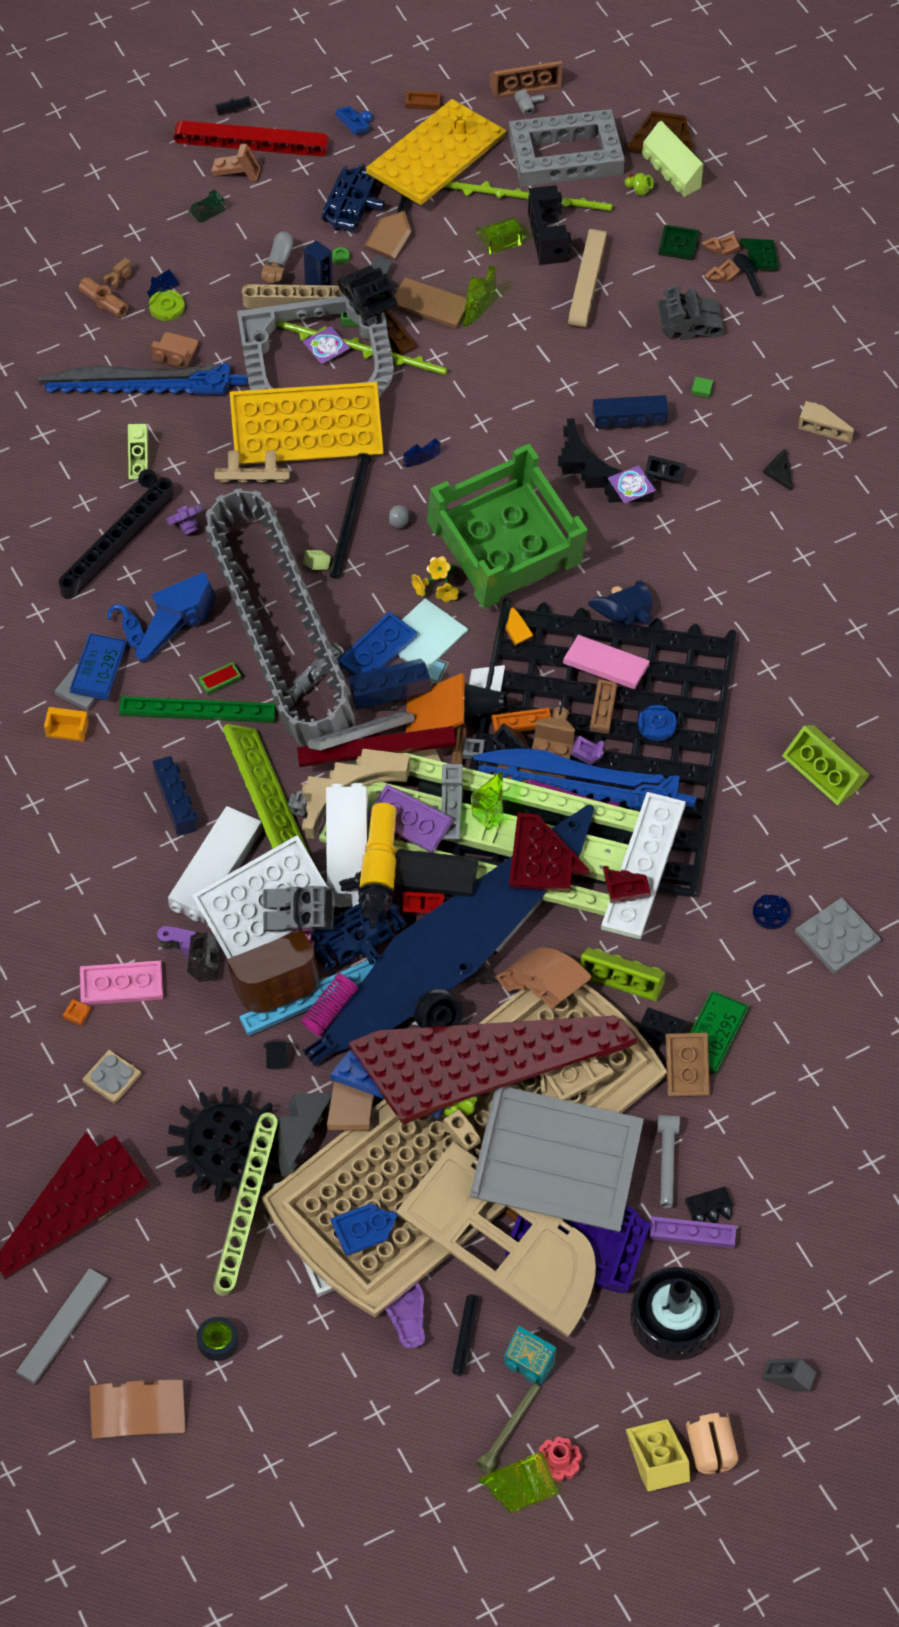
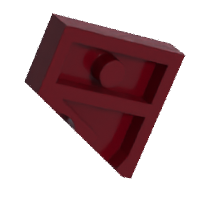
[603,866,650,903]

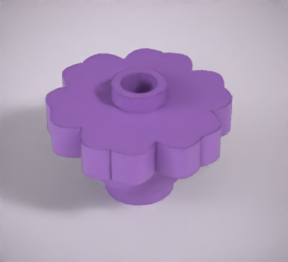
[166,503,204,534]

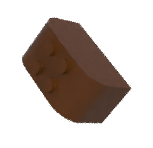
[227,930,320,1013]

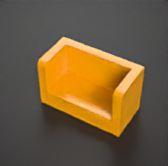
[44,707,89,742]

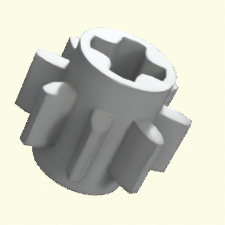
[288,791,307,816]

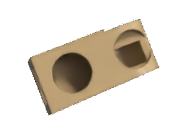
[442,1110,481,1152]

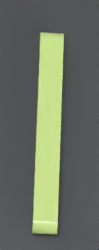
[213,1113,277,1296]

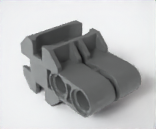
[657,286,724,340]
[263,886,334,931]

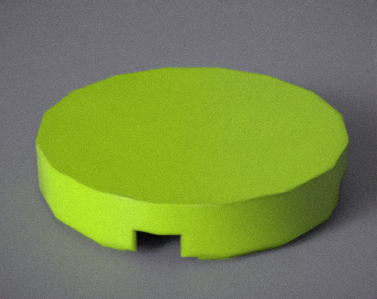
[149,290,185,321]

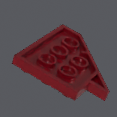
[509,813,589,892]

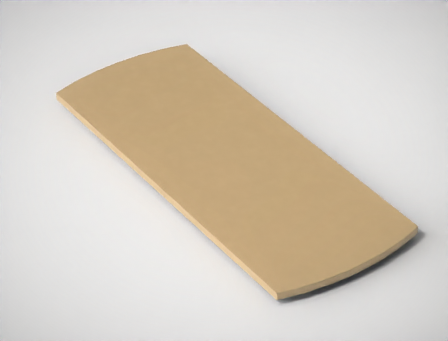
[262,984,667,1317]

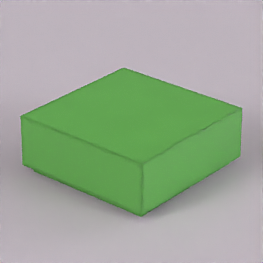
[691,377,713,398]

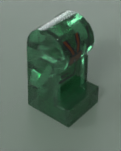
[189,189,225,223]

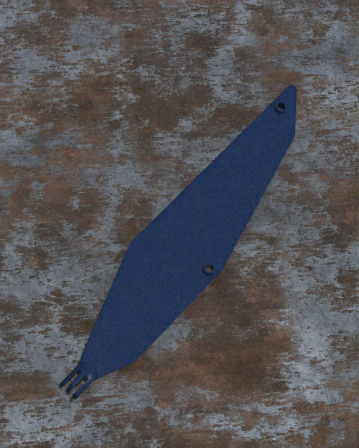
[302,805,594,1067]

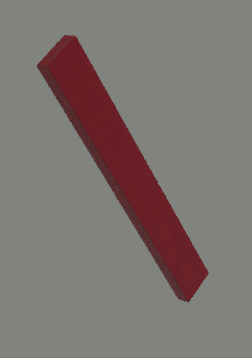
[297,726,456,767]

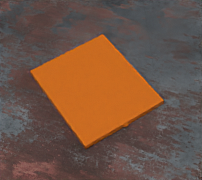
[406,673,465,732]

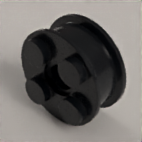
[414,988,463,1028]

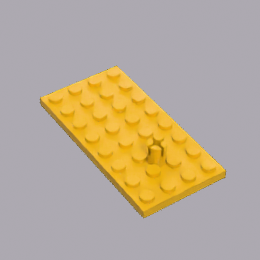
[366,99,507,205]
[230,382,384,465]

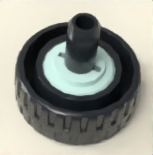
[630,1267,721,1361]

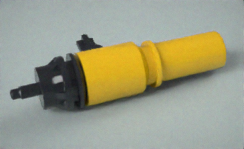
[339,803,397,929]

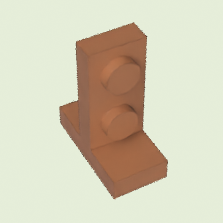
[211,144,261,182]

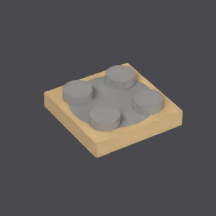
[82,1050,141,1104]

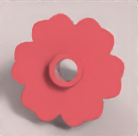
[536,1437,582,1483]

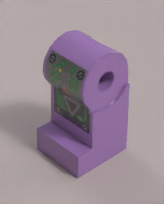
[157,926,197,958]

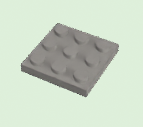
[795,898,881,975]

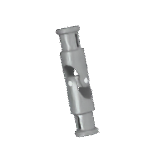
[283,642,344,704]

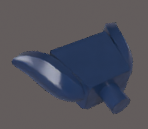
[588,580,653,625]

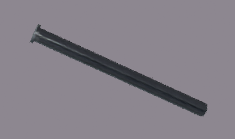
[330,453,372,579]

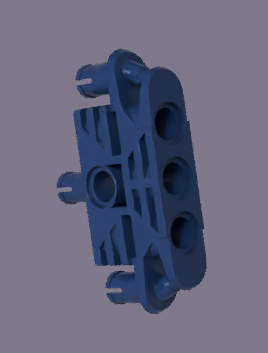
[322,164,385,232]
[311,903,406,970]

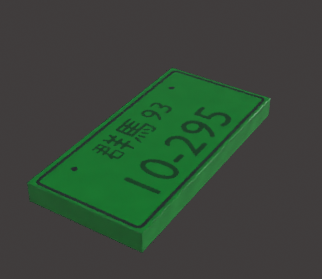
[690,990,749,1074]

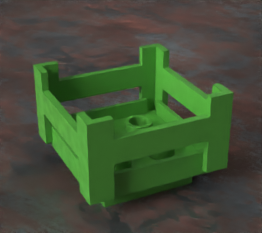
[427,443,588,609]

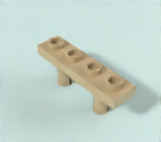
[214,451,290,482]

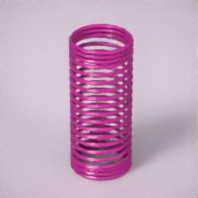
[300,973,358,1036]

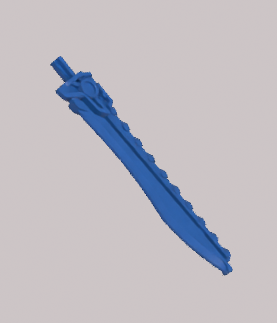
[473,749,696,810]

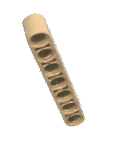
[568,229,607,328]
[242,284,344,309]

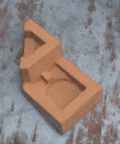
[702,234,741,256]
[704,259,742,283]

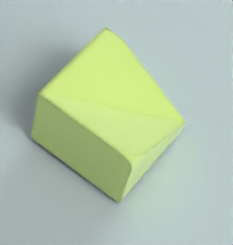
[303,550,331,570]

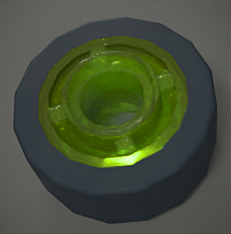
[197,1317,238,1361]

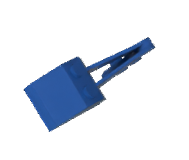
[107,572,216,663]

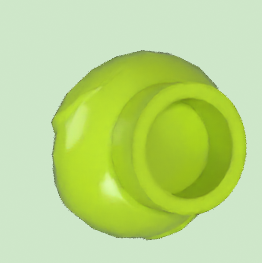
[625,173,654,196]
[444,1096,478,1117]

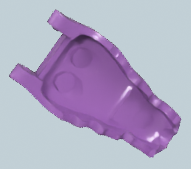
[385,1283,425,1348]

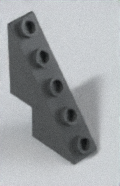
[274,1093,332,1177]

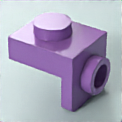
[571,736,604,765]

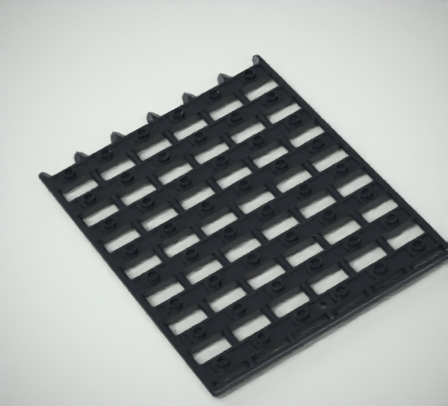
[452,598,737,897]

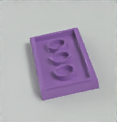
[368,784,454,853]

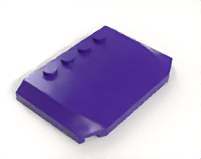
[505,1206,650,1293]

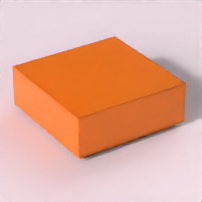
[63,999,91,1026]

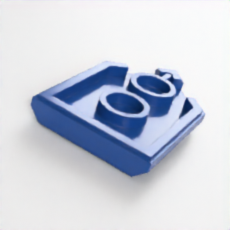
[330,1204,398,1256]

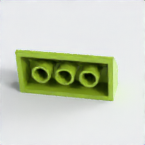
[782,725,870,805]
[580,947,666,1002]

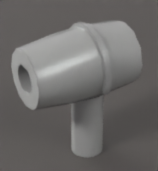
[515,90,545,116]

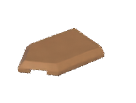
[364,211,412,260]

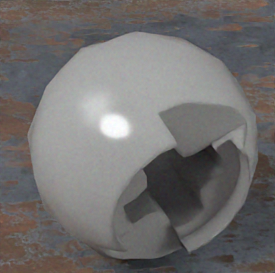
[389,505,409,529]

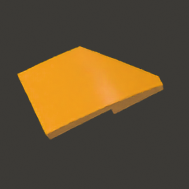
[505,608,533,646]

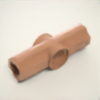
[78,277,128,318]

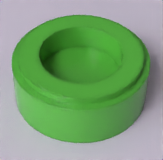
[332,247,350,265]

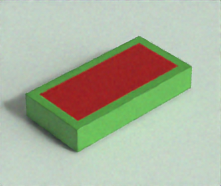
[198,662,242,695]

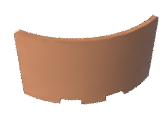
[495,948,591,1009]
[90,1380,185,1439]

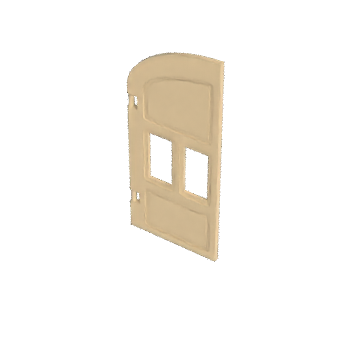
[396,1142,596,1338]

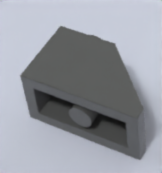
[762,1358,816,1392]

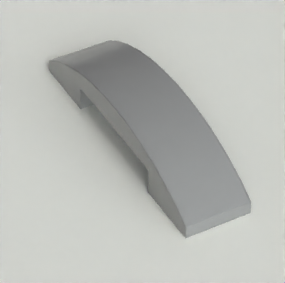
[441,764,463,840]

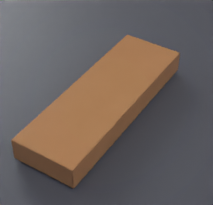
[590,679,617,734]

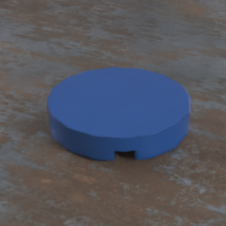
[637,705,677,741]

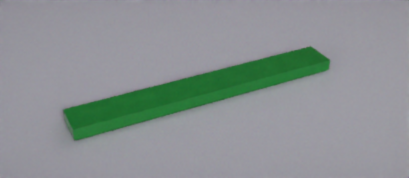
[119,696,276,723]

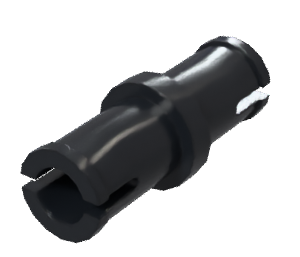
[215,95,251,115]

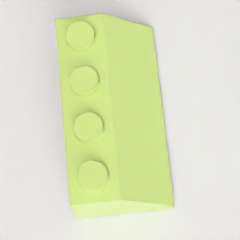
[642,121,703,197]

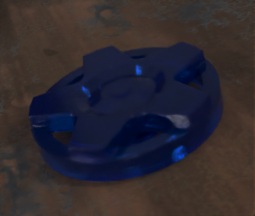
[753,894,791,929]

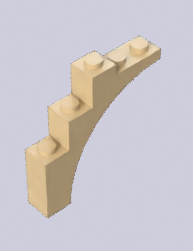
[302,749,410,839]

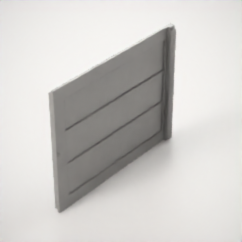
[470,1086,644,1232]

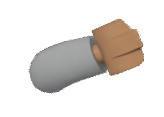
[261,231,293,283]

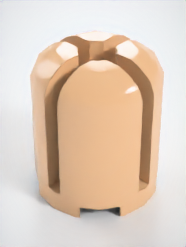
[686,1413,738,1475]

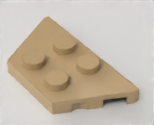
[540,1057,614,1101]

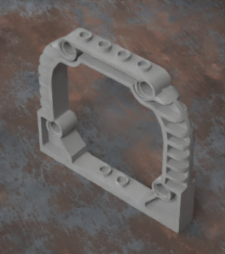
[237,296,394,398]

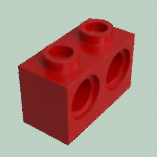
[401,892,444,916]

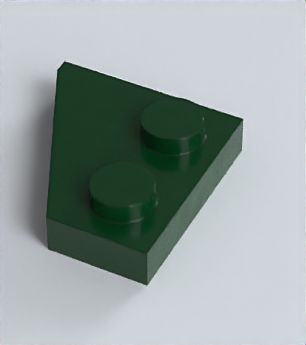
[739,238,778,272]

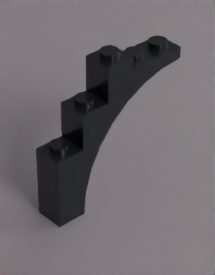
[558,418,654,503]

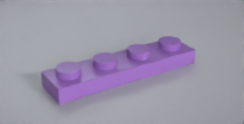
[649,1216,736,1249]

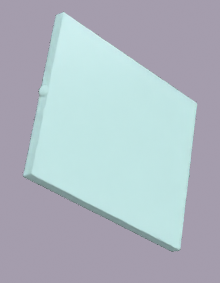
[397,599,468,669]

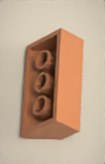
[490,61,562,99]

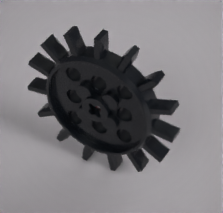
[167,1087,281,1202]

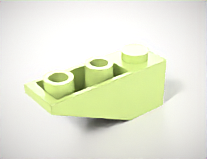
[128,424,148,480]

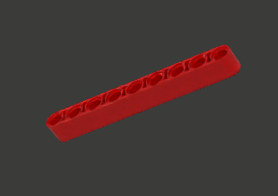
[173,120,329,157]

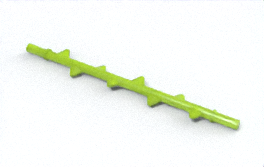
[443,181,612,211]
[276,321,447,375]

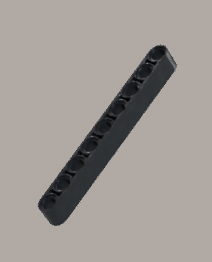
[59,478,174,599]

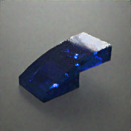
[403,438,440,467]

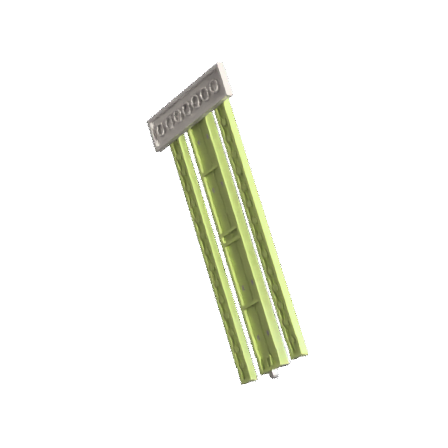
[319,753,686,940]

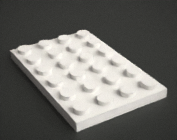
[192,835,338,959]

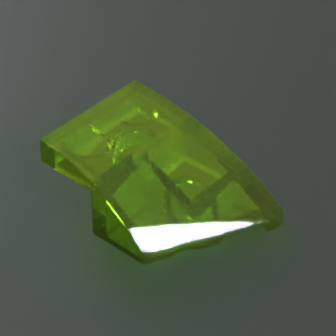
[463,266,497,327]
[478,1452,558,1513]

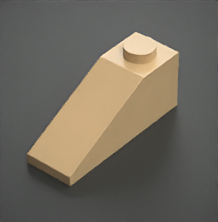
[798,401,854,443]

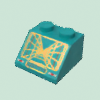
[504,1326,556,1385]

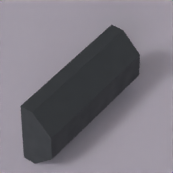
[394,849,478,897]

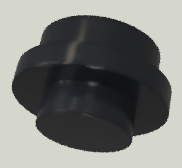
[138,469,157,488]

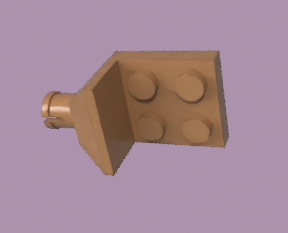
[527,707,575,779]

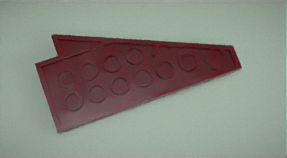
[0,1132,150,1280]

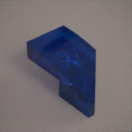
[147,269,180,298]

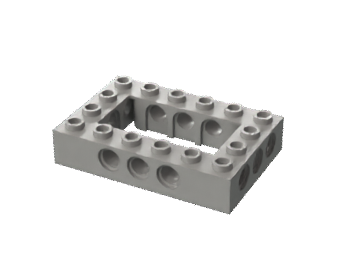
[508,109,625,187]

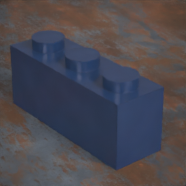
[304,240,333,286]

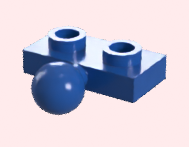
[335,106,373,135]

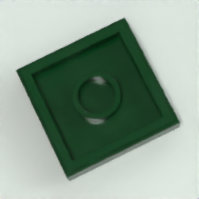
[658,225,700,261]

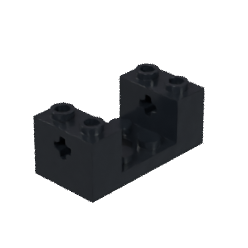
[528,185,571,265]

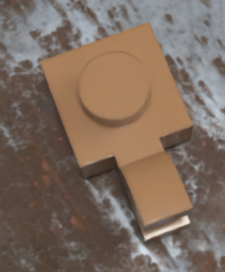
[103,258,132,289]

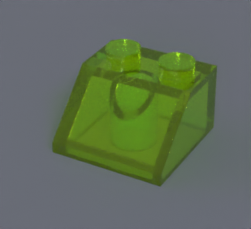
[476,217,522,255]
[471,771,504,831]

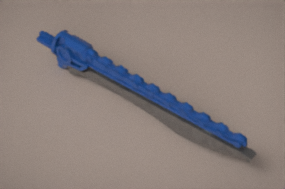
[38,362,248,396]

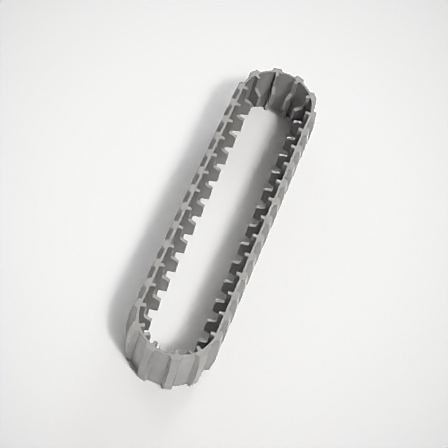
[206,488,356,747]

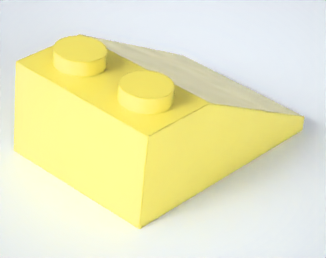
[626,1419,690,1492]

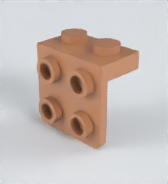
[151,332,198,368]

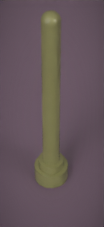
[476,1384,540,1473]

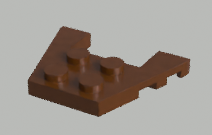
[627,111,695,155]

